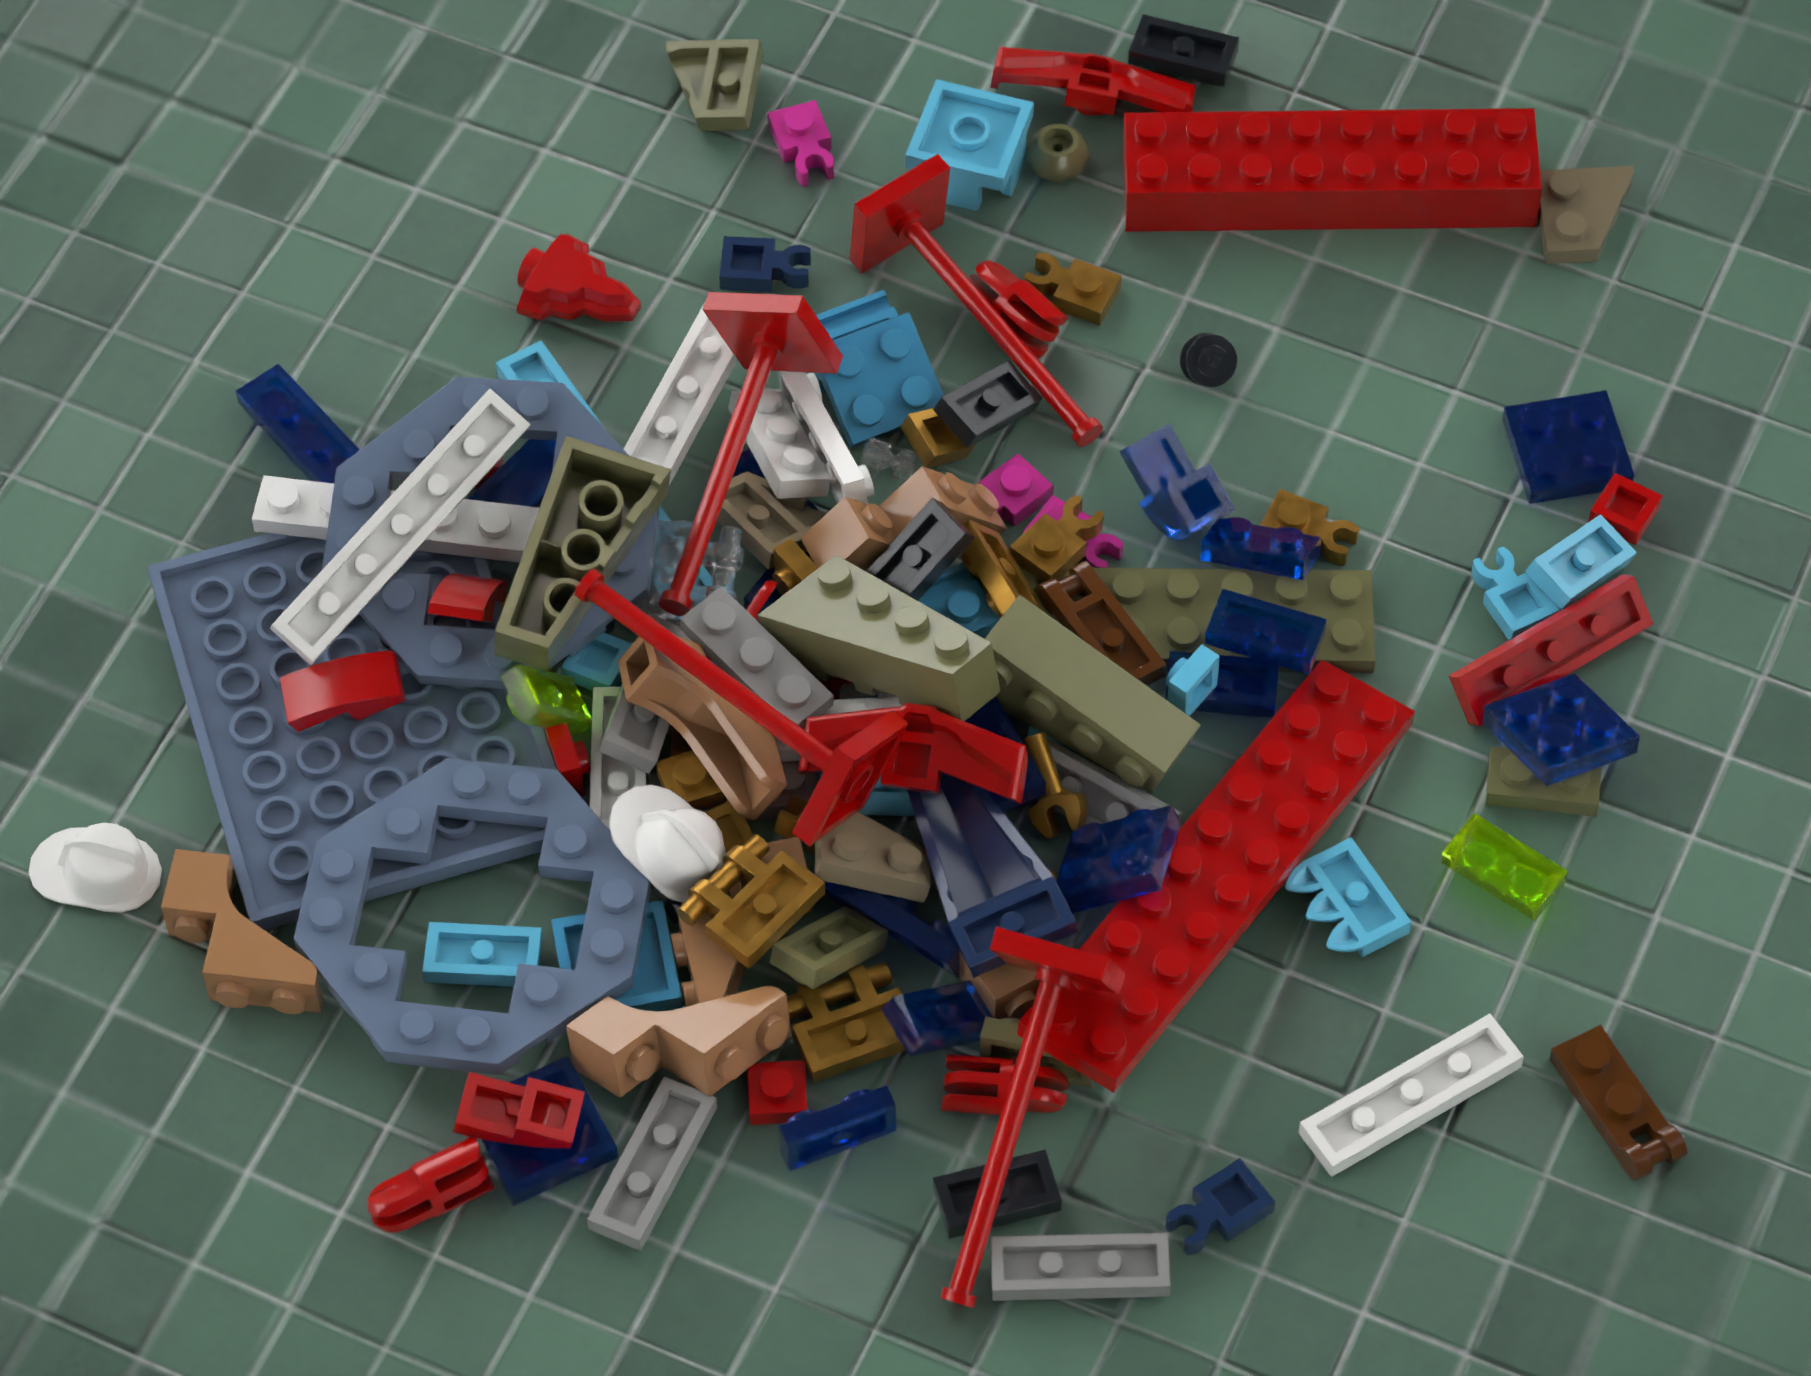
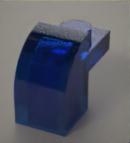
[1119,423,1236,541]

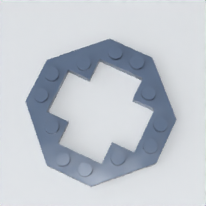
[322,377,659,691]
[294,758,651,1075]

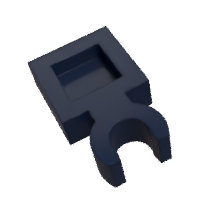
[719,236,811,292]
[1165,1158,1275,1255]

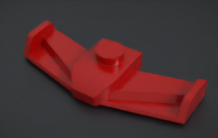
[990,46,1196,116]
[798,702,1028,804]

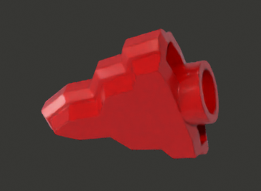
[516,233,641,322]

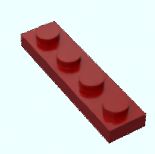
[1448,574,1653,726]

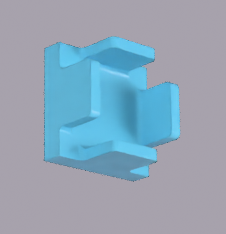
[905,79,1034,211]

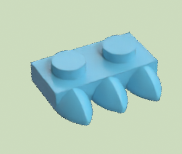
[1285,837,1412,957]

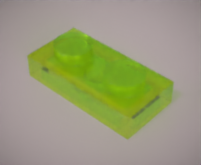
[500,664,592,735]
[1441,813,1568,921]

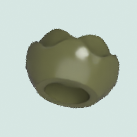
[1026,124,1090,183]

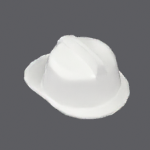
[608,785,726,903]
[29,823,162,913]

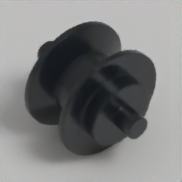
[1180,333,1237,387]

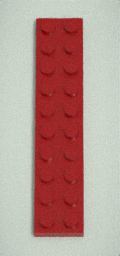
[1017,660,1415,1093]

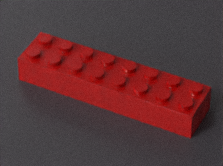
[1122,108,1542,232]

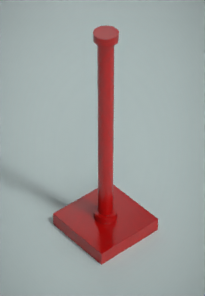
[849,154,1103,447]
[658,292,843,616]
[574,569,909,846]
[940,927,1126,1308]

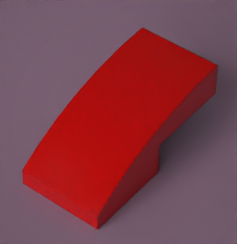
[428,573,508,622]
[280,650,406,732]
[452,1072,585,1148]

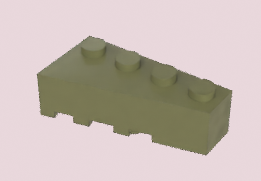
[494,436,671,671]
[757,555,1001,721]
[985,594,1201,794]

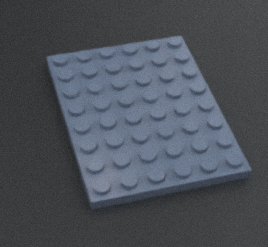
[147,498,556,930]

